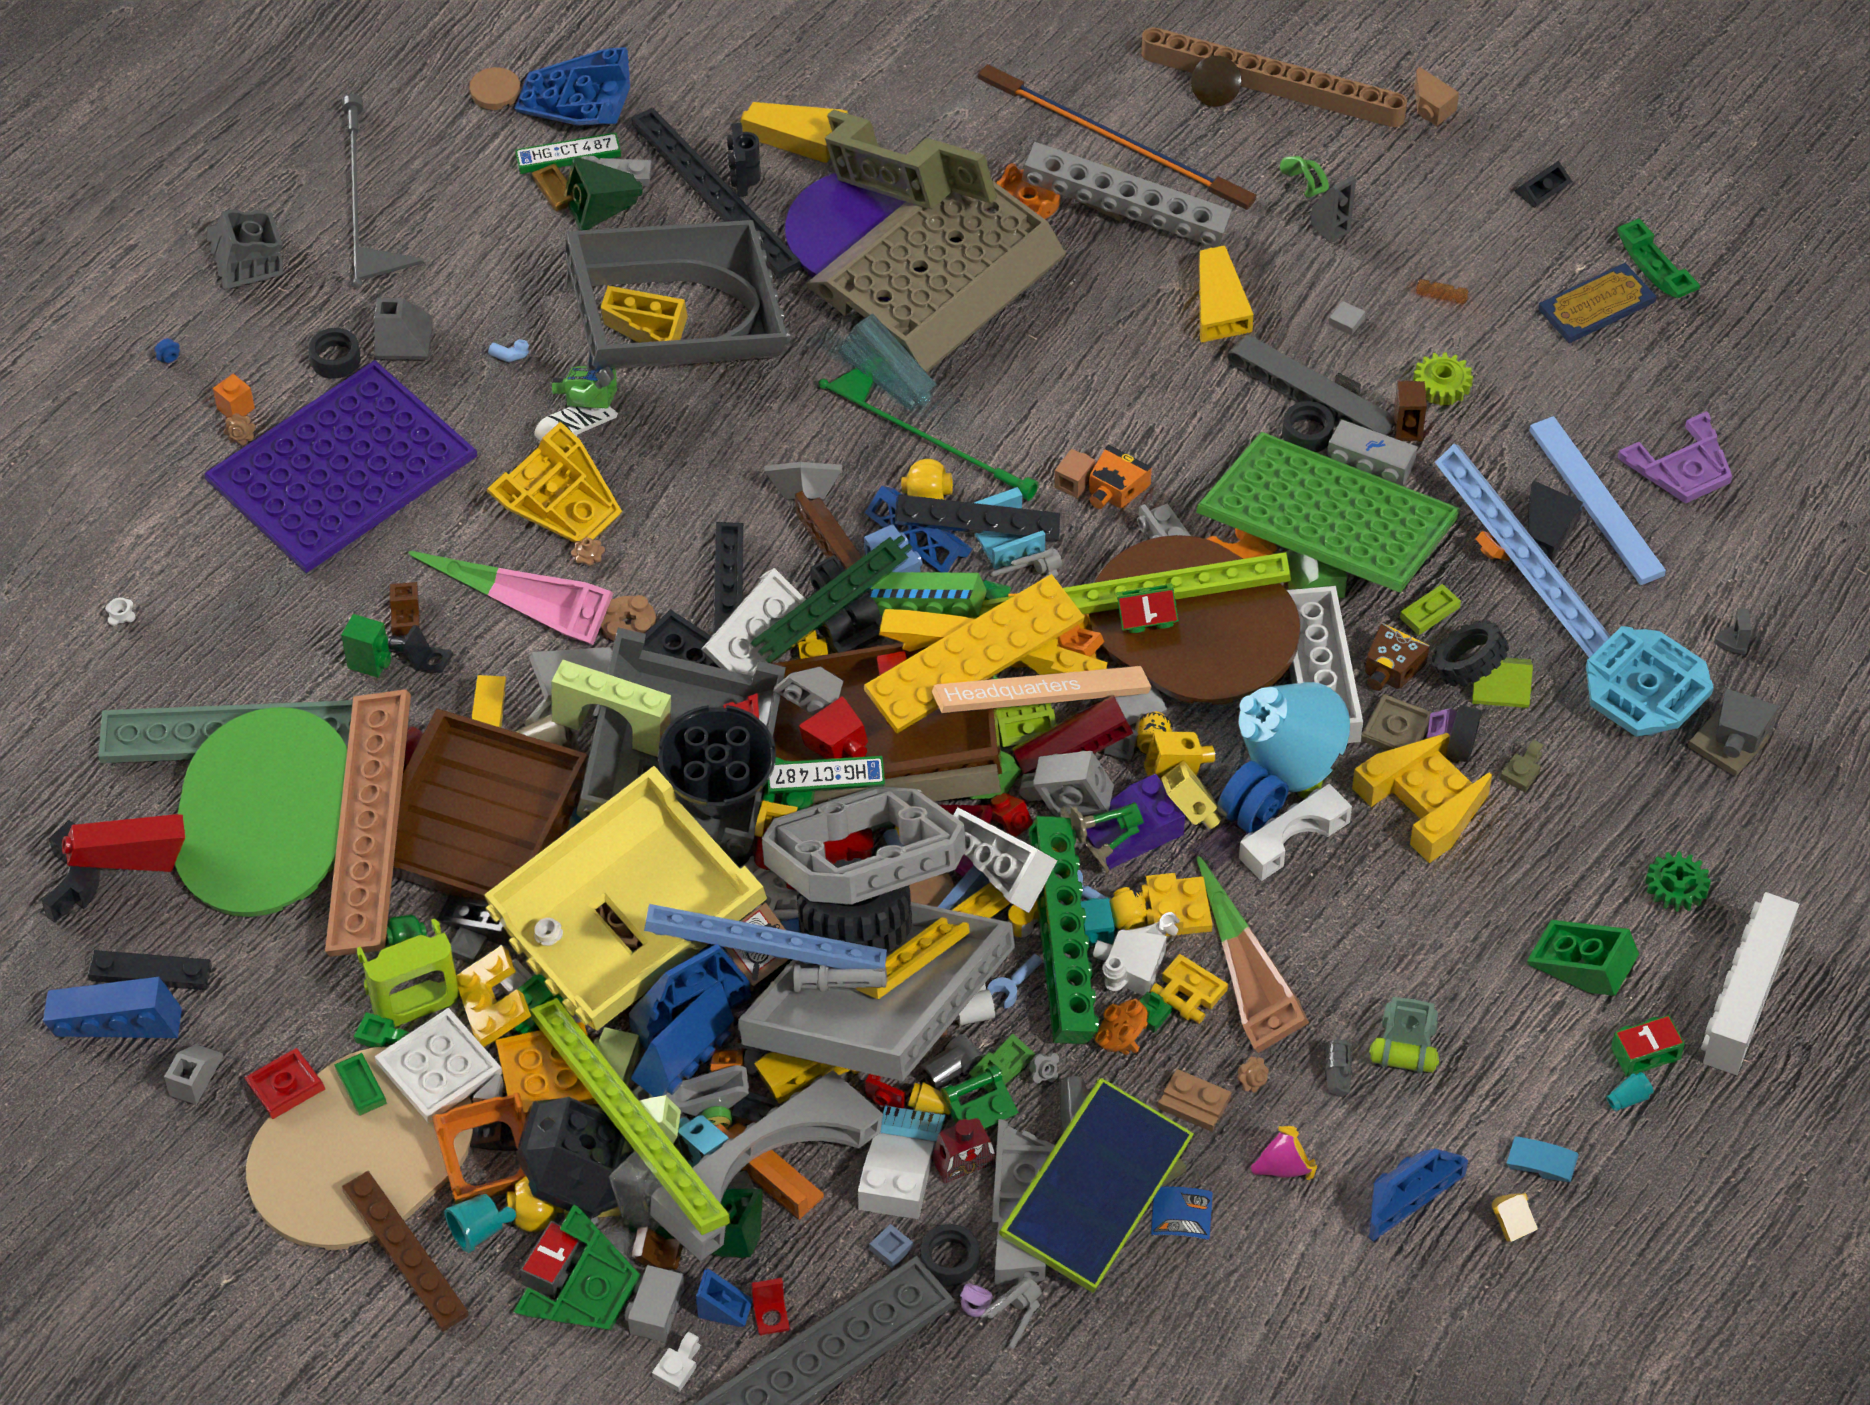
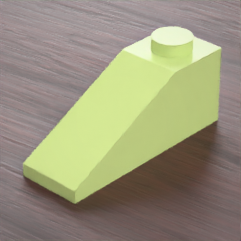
[594,1027,641,1087]

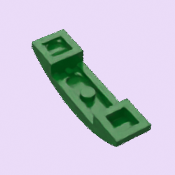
[1617,218,1700,298]

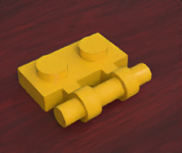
[1150,954,1228,1024]

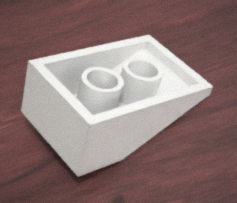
[858,1133,936,1219]

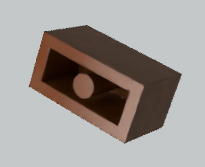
[1393,381,1427,441]

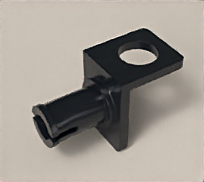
[388,625,453,674]

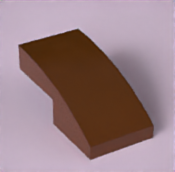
[390,582,420,636]

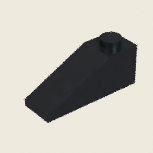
[437,895,512,947]

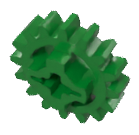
[1645,851,1711,912]

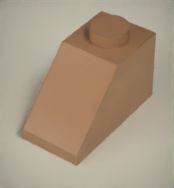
[1414,67,1459,126]

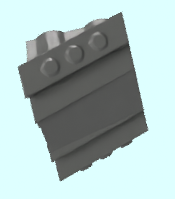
[207,209,283,289]

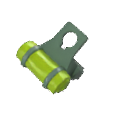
[1369,997,1439,1074]

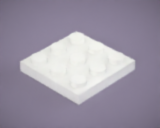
[375,1008,502,1123]

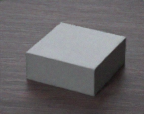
[1329,301,1366,335]

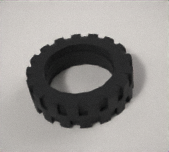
[1432,620,1509,686]

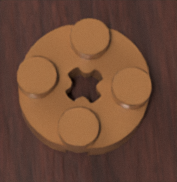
[601,595,656,641]

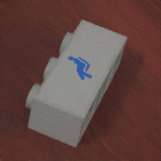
[1327,419,1417,486]

